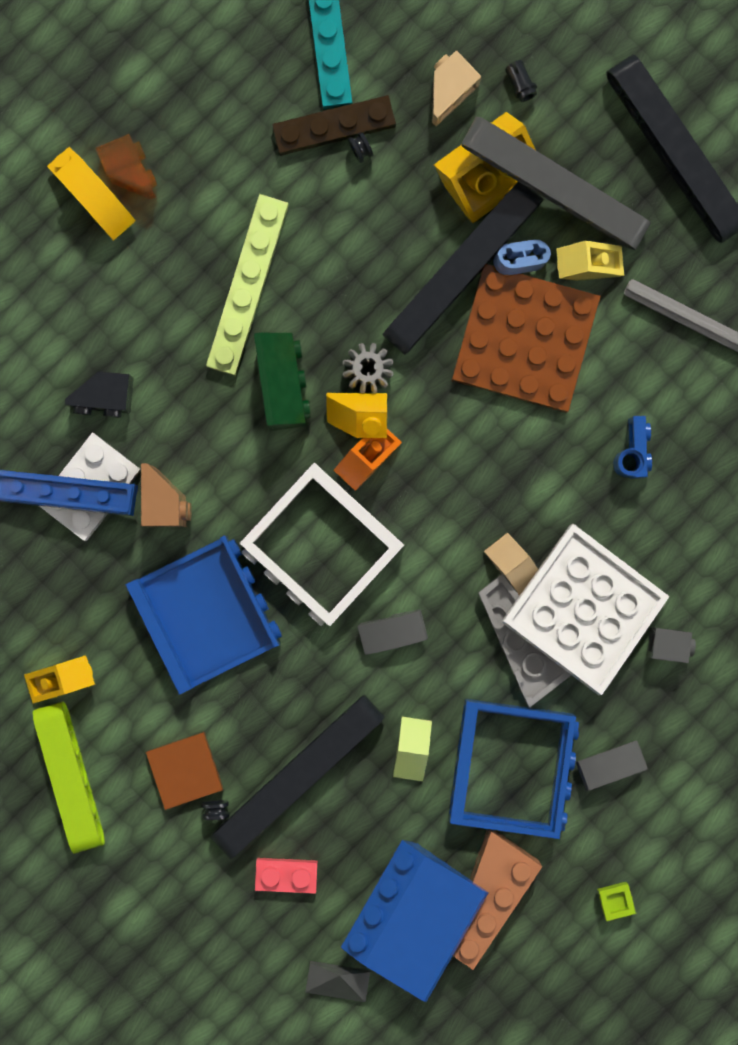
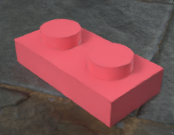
[255,858,318,894]

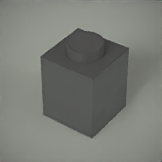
[646,627,696,663]

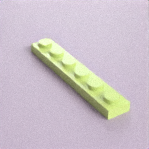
[206,194,289,376]

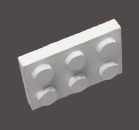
[40,433,141,541]

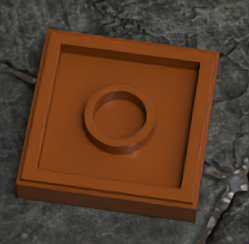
[146,732,224,810]

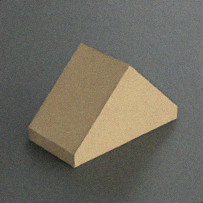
[484,533,538,596]

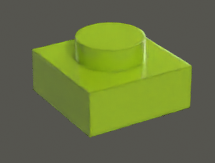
[597,882,636,921]

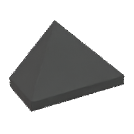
[305,961,370,1002]

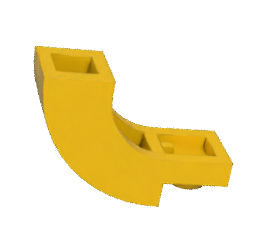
[47,147,136,241]

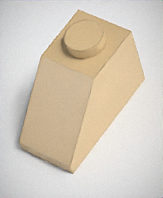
[432,50,482,126]

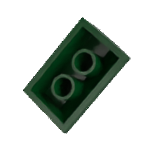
[254,332,311,431]

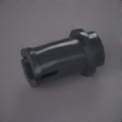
[505,60,537,102]

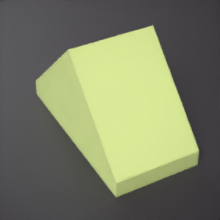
[393,716,432,781]

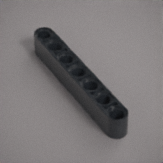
[606,54,738,243]
[383,182,544,355]
[210,694,385,860]

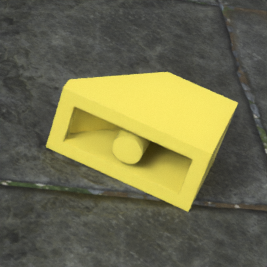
[556,241,624,281]

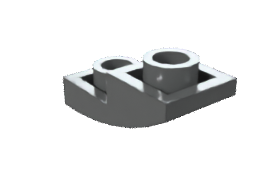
[358,609,428,655]
[576,740,648,791]

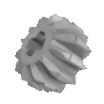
[343,343,393,393]

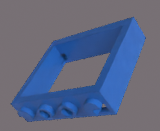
[448,699,579,839]

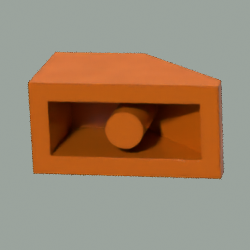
[333,429,402,491]

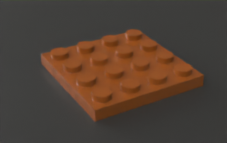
[451,264,600,413]

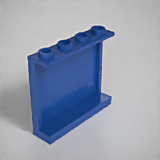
[125,536,282,695]

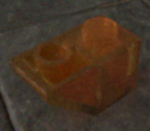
[96,134,158,199]

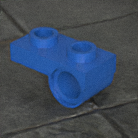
[613,416,652,479]

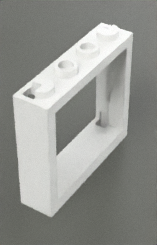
[240,463,404,626]

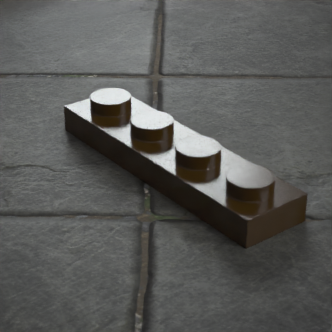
[272,95,396,156]

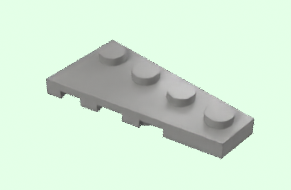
[478,574,571,708]

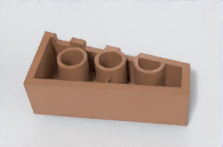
[453,829,542,970]

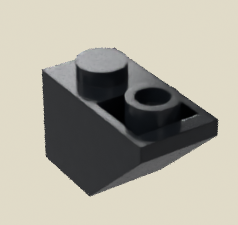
[65,371,134,418]

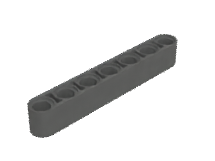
[461,116,651,250]

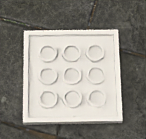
[501,524,669,695]

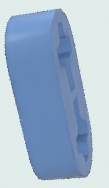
[493,240,551,275]

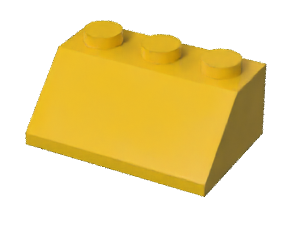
[434,112,536,223]

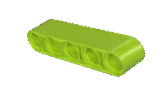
[33,701,105,854]

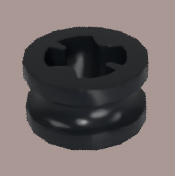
[348,132,374,163]
[201,800,230,820]

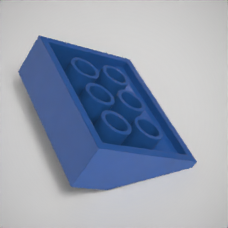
[341,840,488,1002]

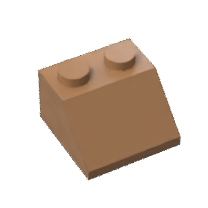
[141,463,192,527]

